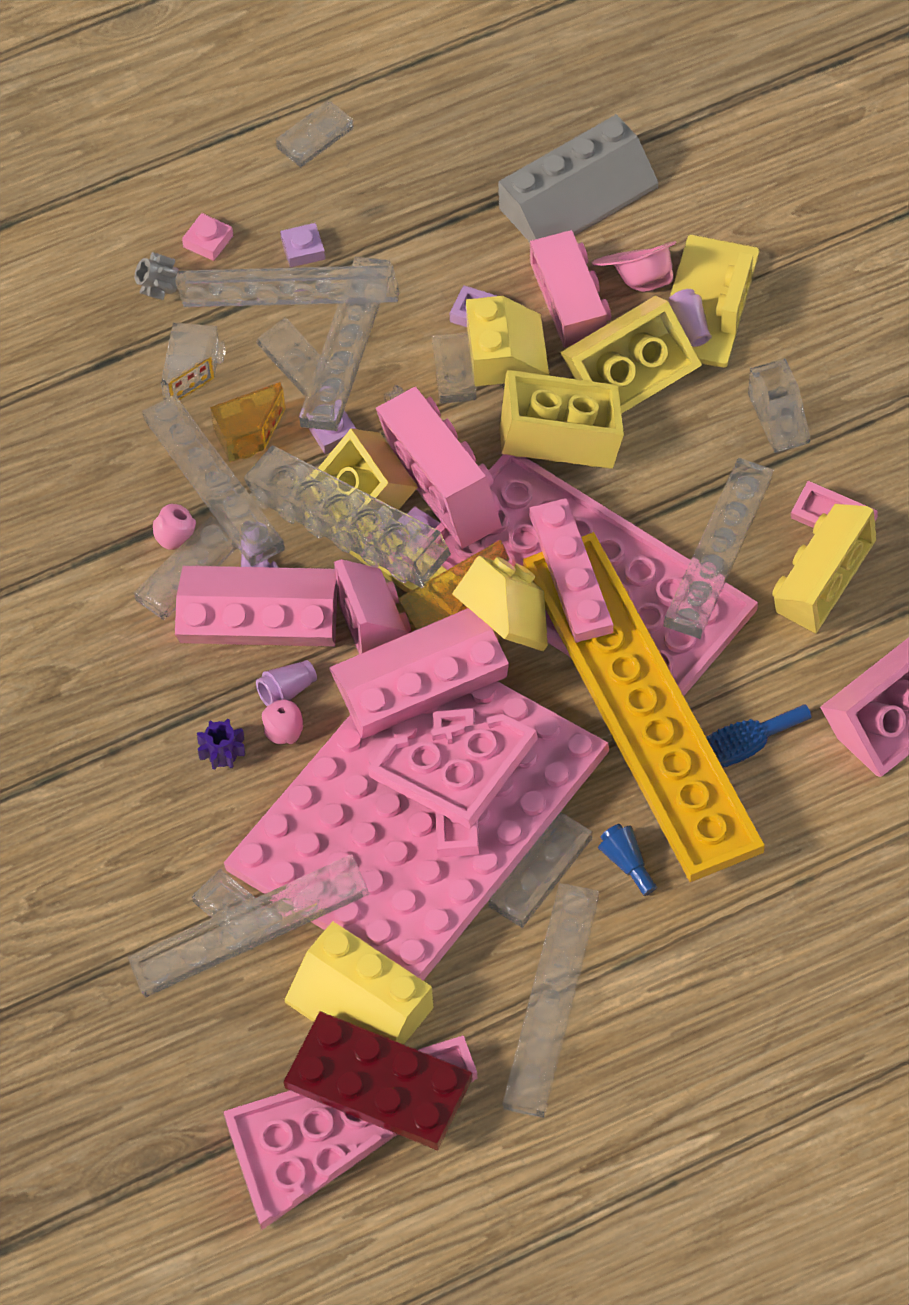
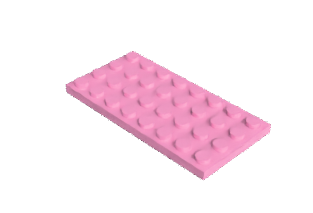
[417,454,758,696]

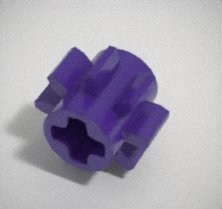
[197,719,246,770]

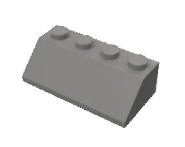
[498,114,659,242]

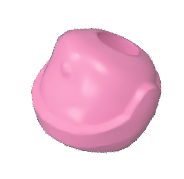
[153,504,196,550]
[262,700,303,744]

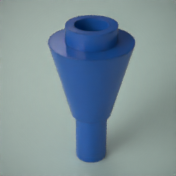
[598,824,657,896]

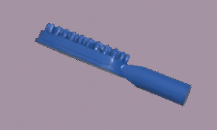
[706,704,812,768]

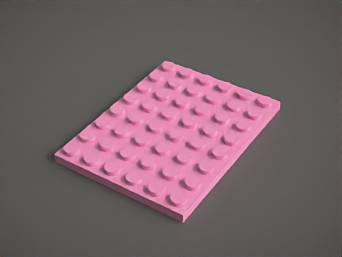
[224,681,609,981]

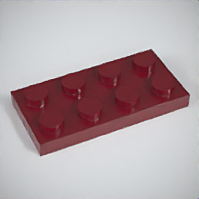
[283,1011,473,1151]

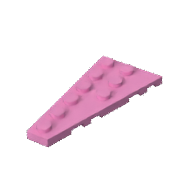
[224,1035,477,1230]

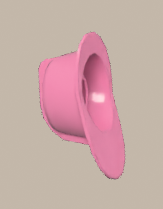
[592,241,676,292]

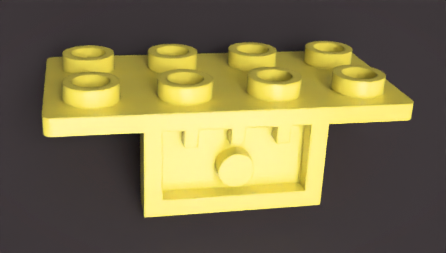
[670,235,759,368]

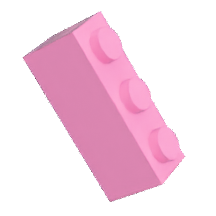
[530,230,611,348]

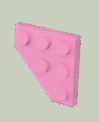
[368,714,538,829]

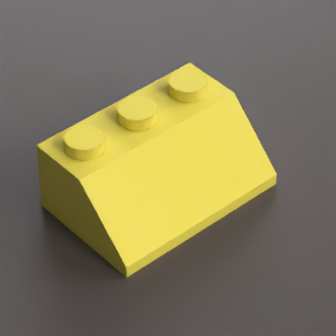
[560,296,702,414]
[500,370,624,469]
[772,504,876,634]
[285,921,434,1044]

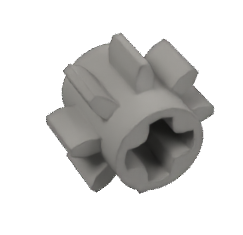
[135,252,181,300]

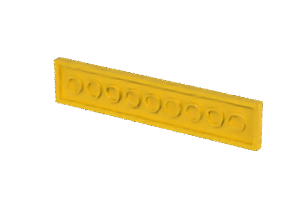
[523,532,765,883]

